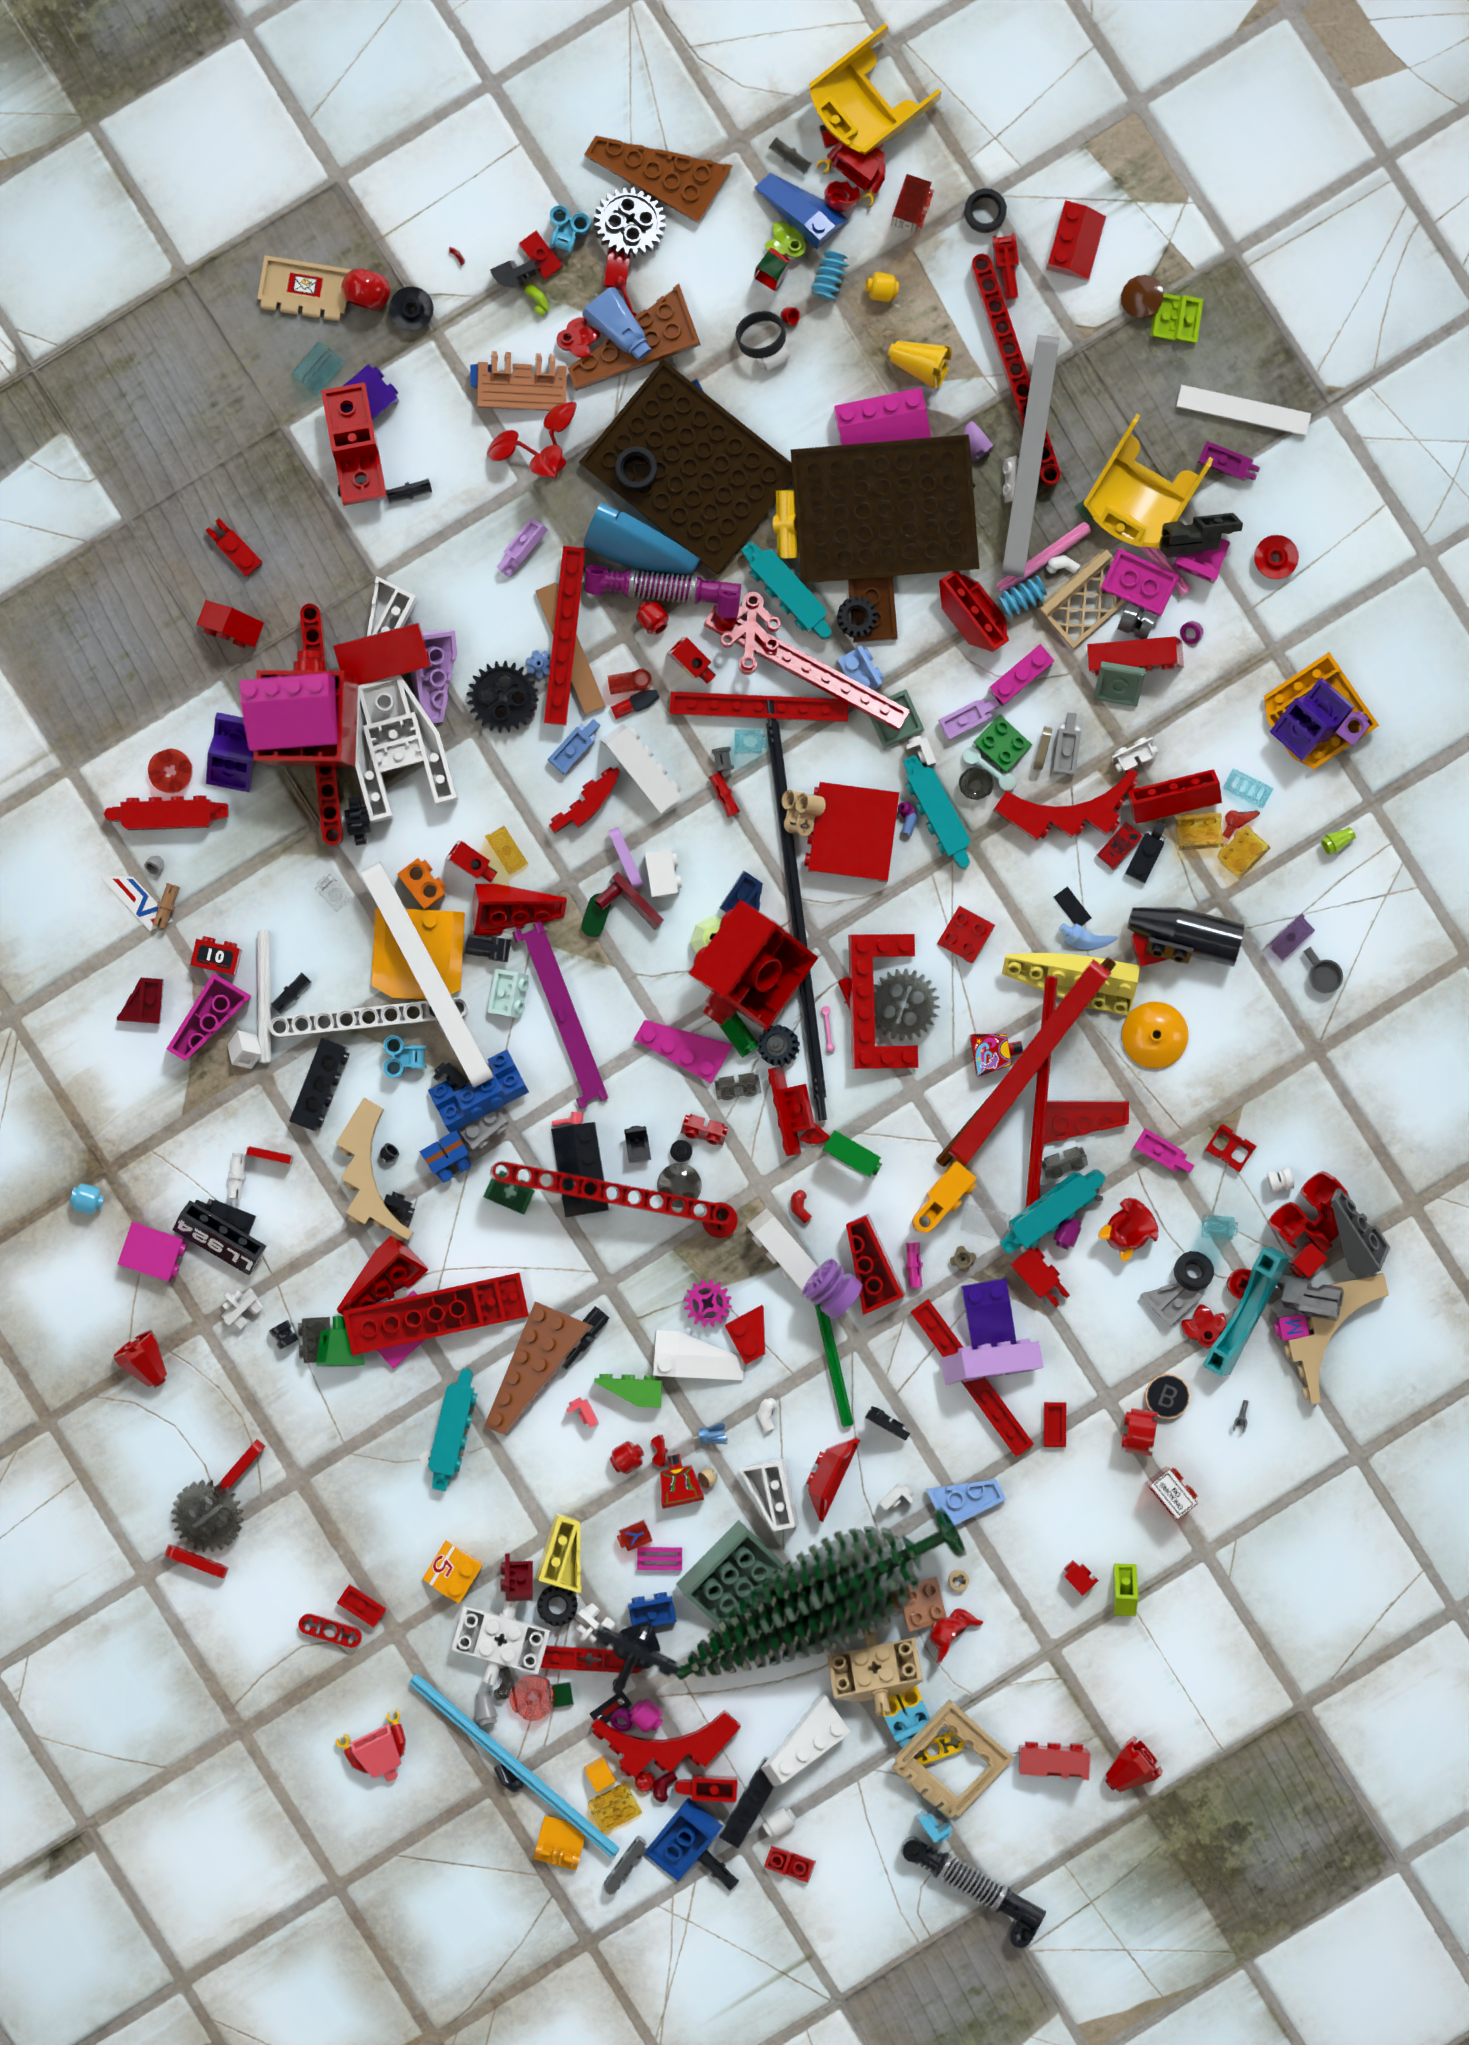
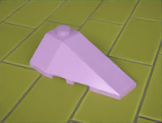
[410,630,457,723]

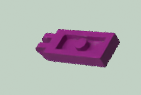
[1198,441,1260,481]

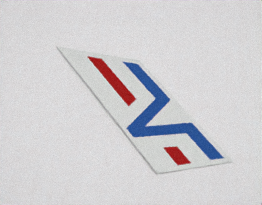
[99,875,173,931]

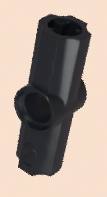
[562,1306,610,1370]

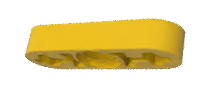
[916,1731,965,1765]

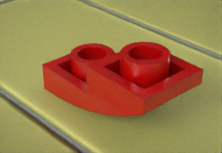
[603,244,630,290]
[764,1846,816,1883]

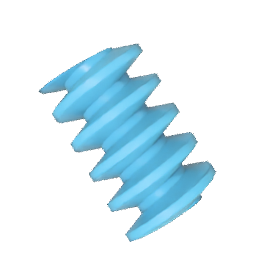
[811,250,849,301]
[997,575,1047,619]

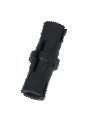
[386,478,432,504]
[271,972,312,1014]
[697,1849,739,1891]

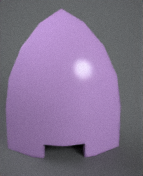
[962,421,993,463]

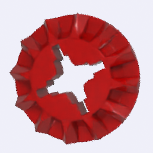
[702,1202,738,1238]

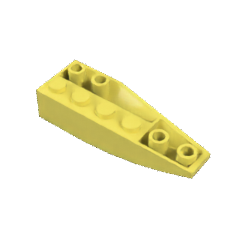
[1002,953,1140,1016]

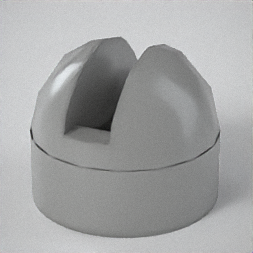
[144,856,164,875]

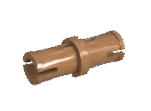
[152,883,180,930]

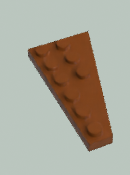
[584,135,733,224]
[568,284,701,391]
[484,1302,594,1435]

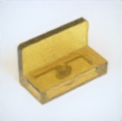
[485,826,528,875]

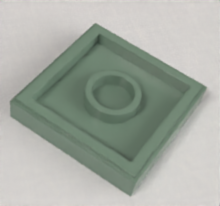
[1093,661,1146,707]
[869,689,924,748]

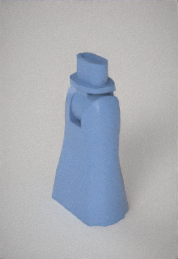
[582,287,652,361]

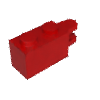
[1010,1247,1070,1307]
[674,1775,738,1803]

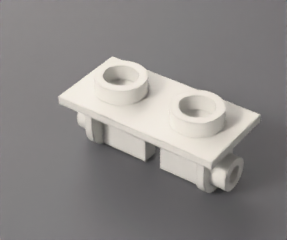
[1003,456,1019,503]
[1112,737,1159,773]

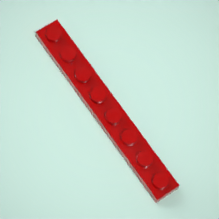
[544,546,586,726]
[670,691,849,722]
[910,1299,1034,1457]

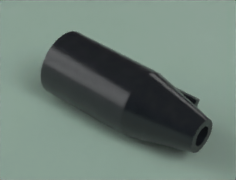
[1127,907,1244,967]

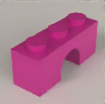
[988,644,1055,707]

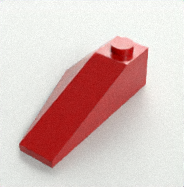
[336,1235,429,1316]

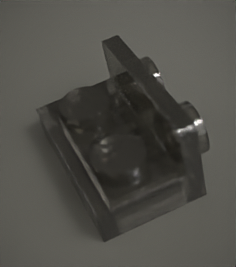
[298,1317,331,1363]

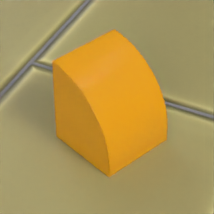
[584,1756,617,1793]

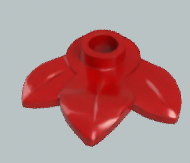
[556,317,601,358]
[1181,1304,1227,1348]

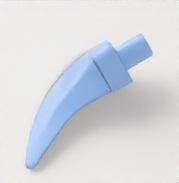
[1059,923,1118,950]

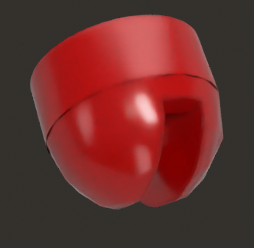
[780,307,800,325]

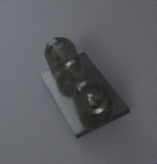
[714,1072,761,1100]
[1042,1146,1088,1179]

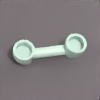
[962,747,1016,792]

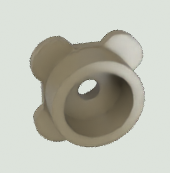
[950,1246,976,1272]

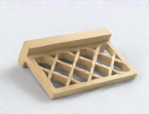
[1037,549,1126,649]

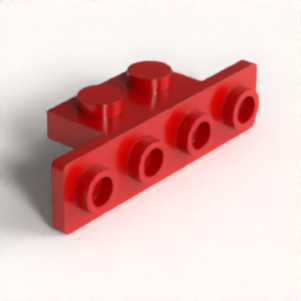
[768,1067,815,1156]

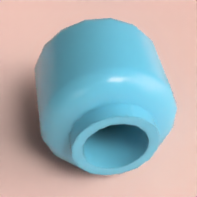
[70,1183,104,1215]

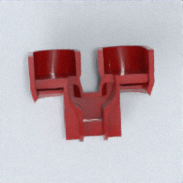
[1268,1171,1349,1253]

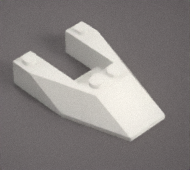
[355,675,458,823]

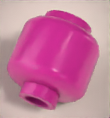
[629,1699,663,1732]

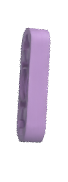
[608,827,644,889]

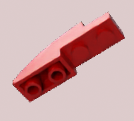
[549,767,620,834]

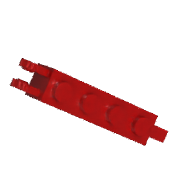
[104,795,229,830]

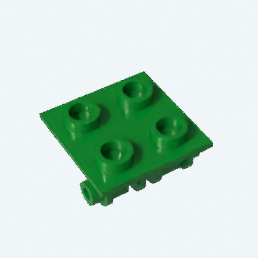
[973,715,1033,772]

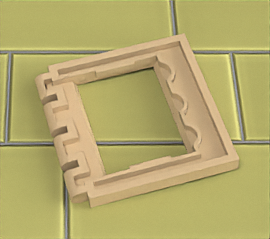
[892,1699,1014,1819]

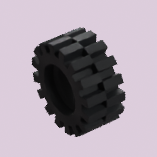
[837,596,877,638]
[537,1585,578,1626]

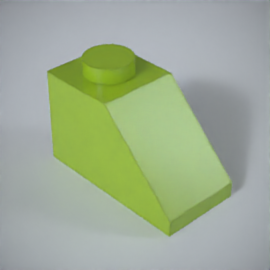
[1113,1564,1138,1616]

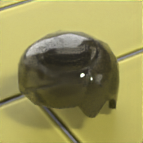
[958,766,994,800]

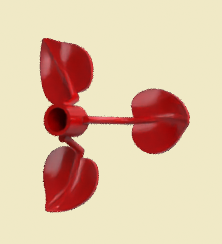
[487,402,577,478]

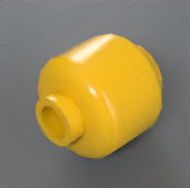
[865,272,899,303]

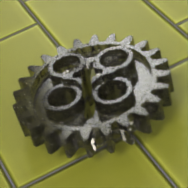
[874,968,941,1041]
[171,1480,244,1552]

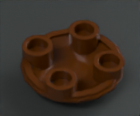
[1121,275,1163,318]

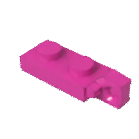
[1133,1128,1195,1173]

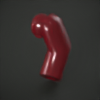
[653,1770,678,1803]

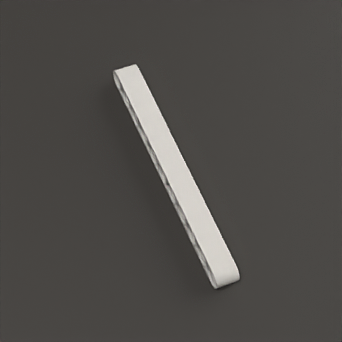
[360,862,494,1088]

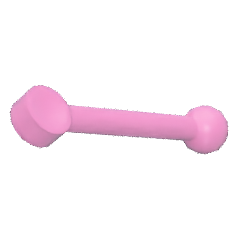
[821,1006,835,1053]

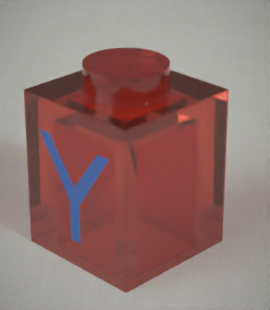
[617,1519,653,1551]

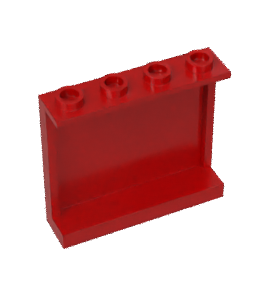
[804,782,900,882]

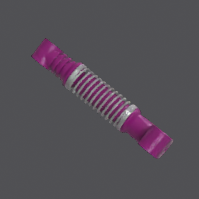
[584,565,741,618]

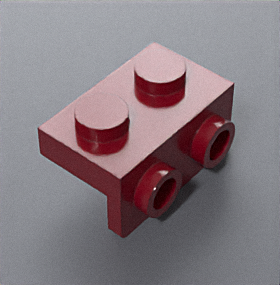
[500,1553,533,1601]

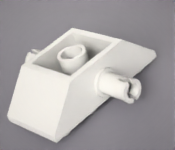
[451,1600,550,1685]

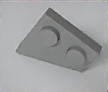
[1140,1282,1203,1327]

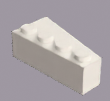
[601,724,682,814]

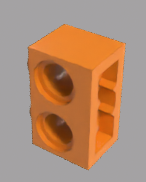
[397,858,447,910]

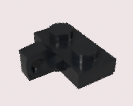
[865,1406,910,1440]

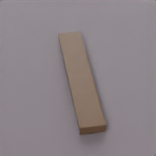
[535,582,606,715]

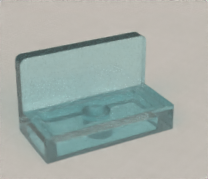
[291,341,344,396]

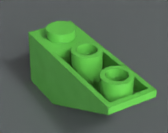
[594,1374,662,1408]

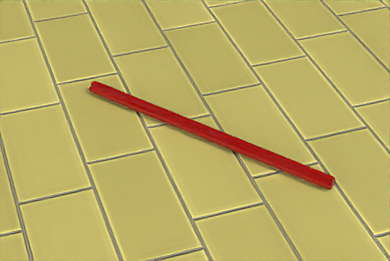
[1025,976,1058,1209]

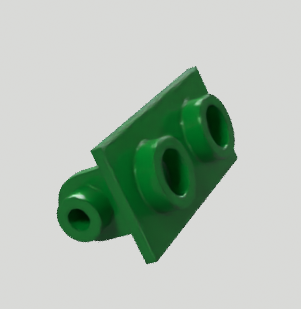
[717,1012,758,1058]

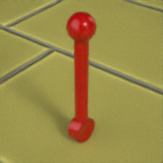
[616,277,637,317]

